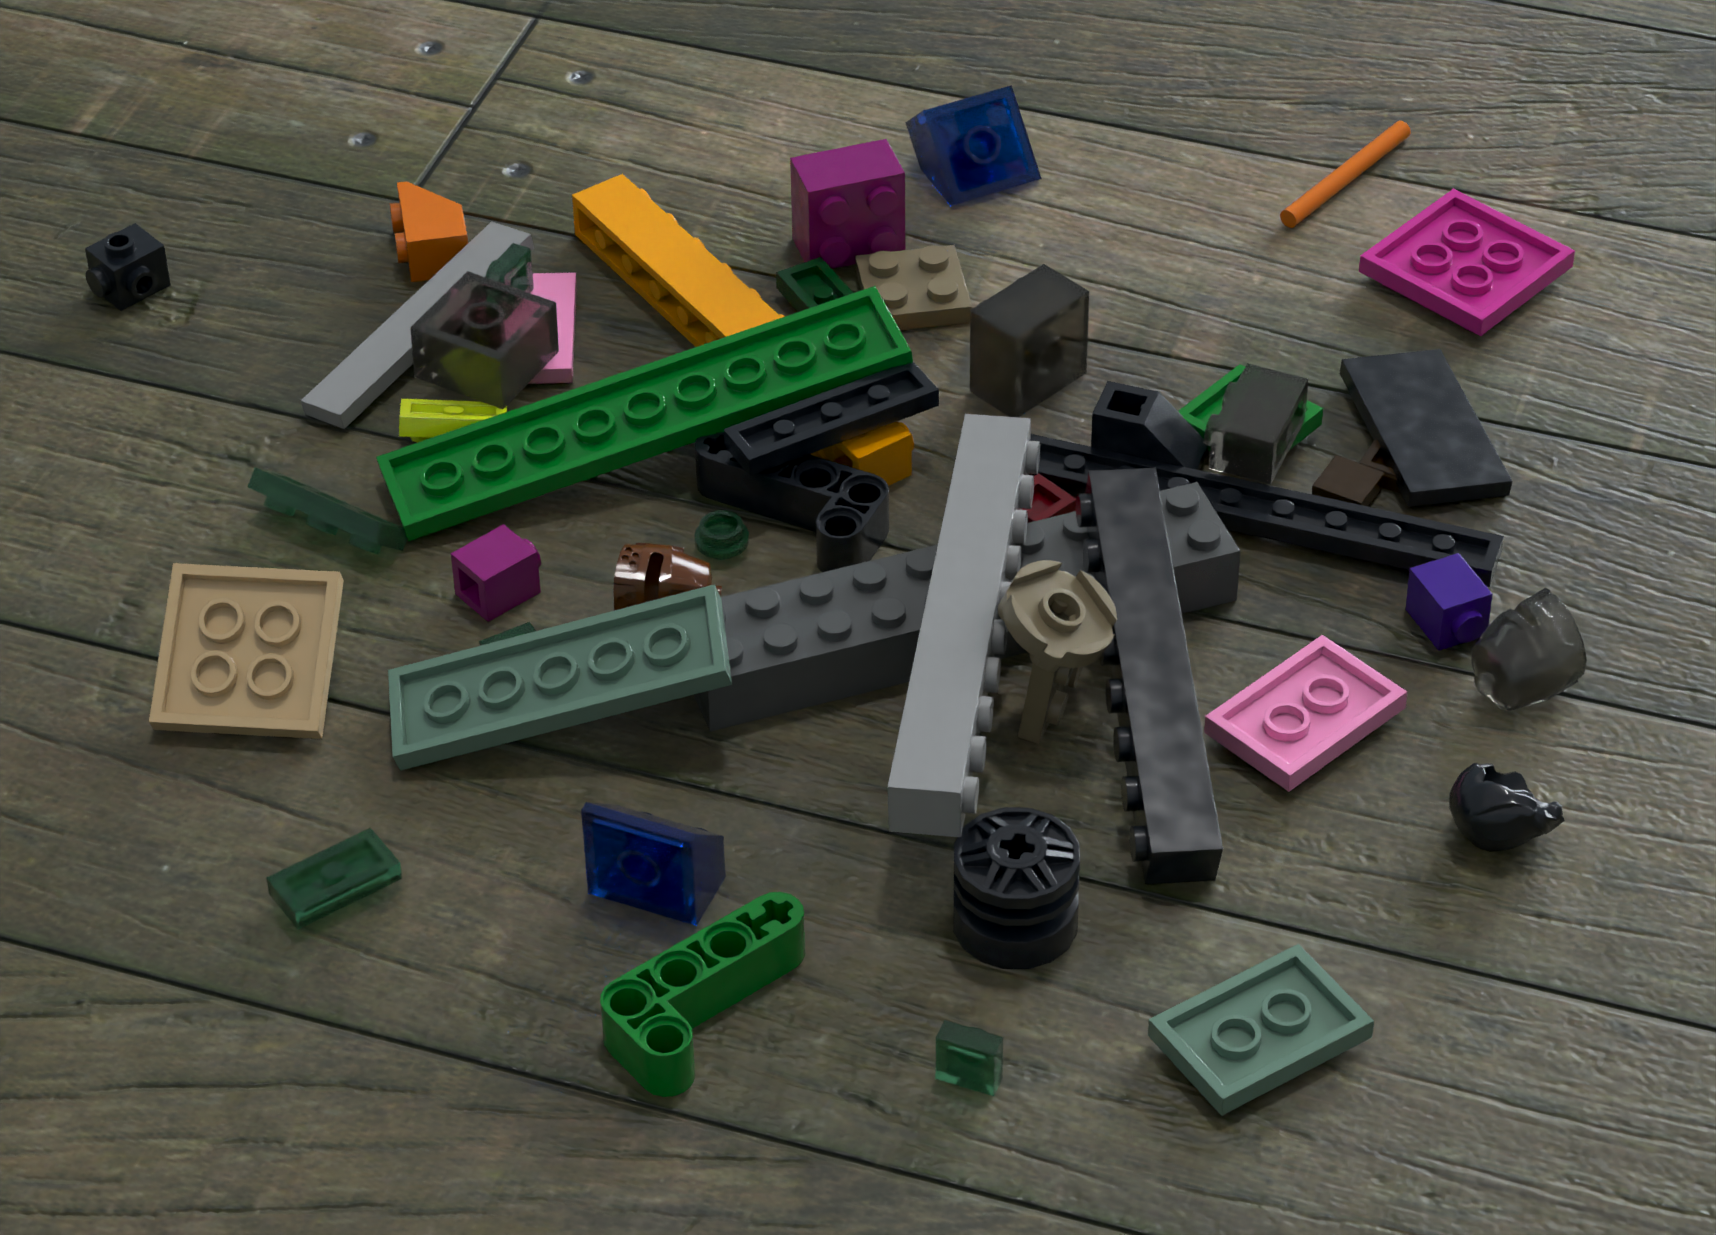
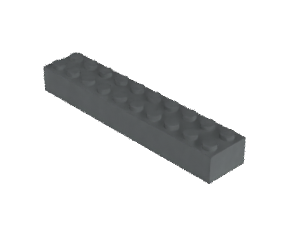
[694,482,1240,732]

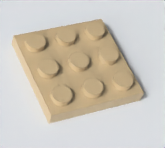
[149,563,344,739]

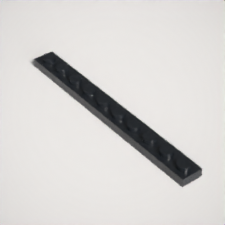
[1028,434,1504,587]

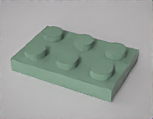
[1148,944,1374,1116]

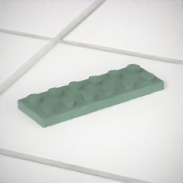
[388,584,732,771]

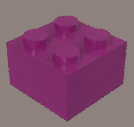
[790,139,906,269]

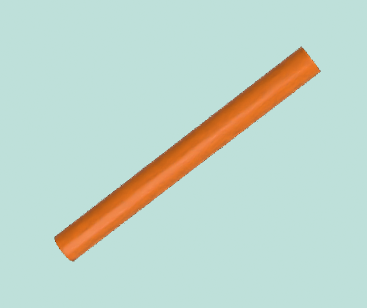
[1280,120,1411,228]

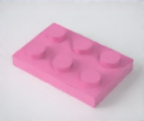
[1204,635,1407,792]

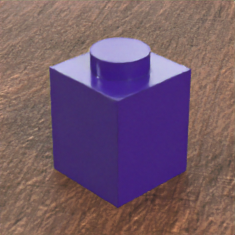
[1405,553,1493,651]

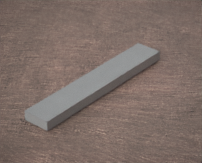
[301,221,534,429]

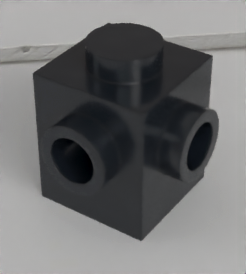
[85,223,171,311]

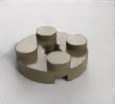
[997,560,1117,672]

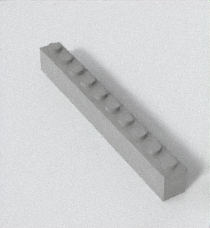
[887,414,1040,837]

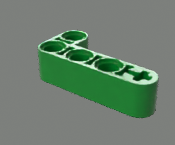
[600,892,805,1097]

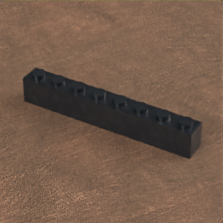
[1076,468,1223,884]

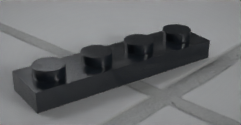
[724,361,939,476]

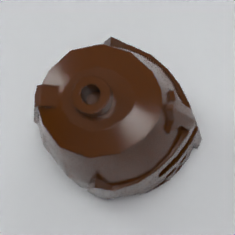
[613,543,722,611]

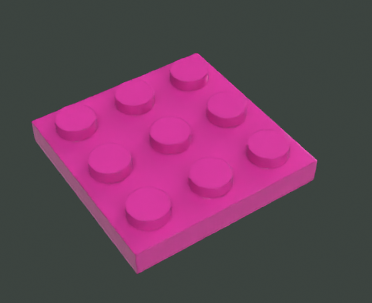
[1359,188,1575,336]

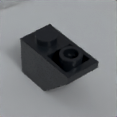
[1091,381,1208,470]

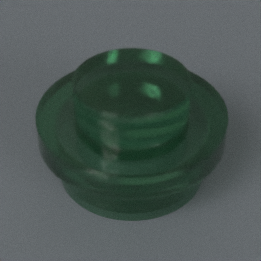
[694,510,749,560]

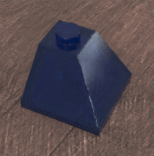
[905,85,1042,206]

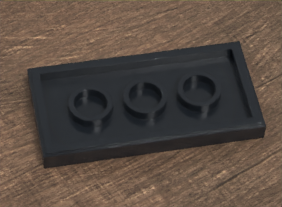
[1339,349,1512,507]

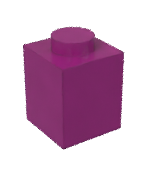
[451,524,541,622]

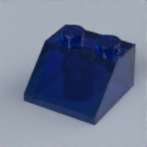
[581,802,726,926]

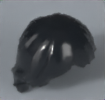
[1449,763,1565,852]

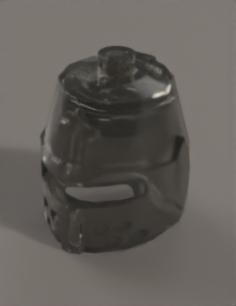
[1471,588,1587,711]

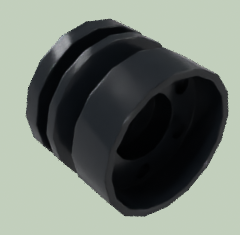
[953,807,1080,969]

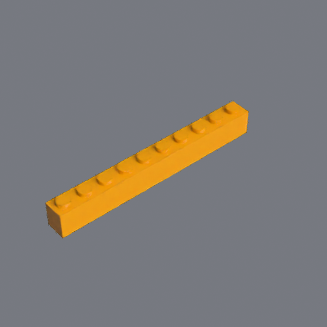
[572,174,914,486]

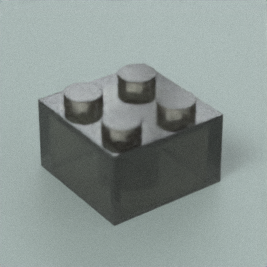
[970,264,1090,418]
[410,271,559,409]

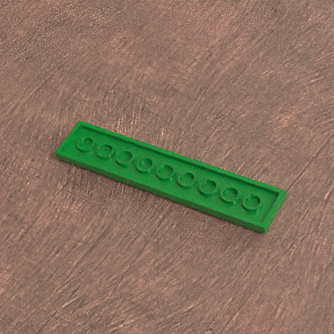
[376,286,913,541]

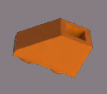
[390,181,468,282]

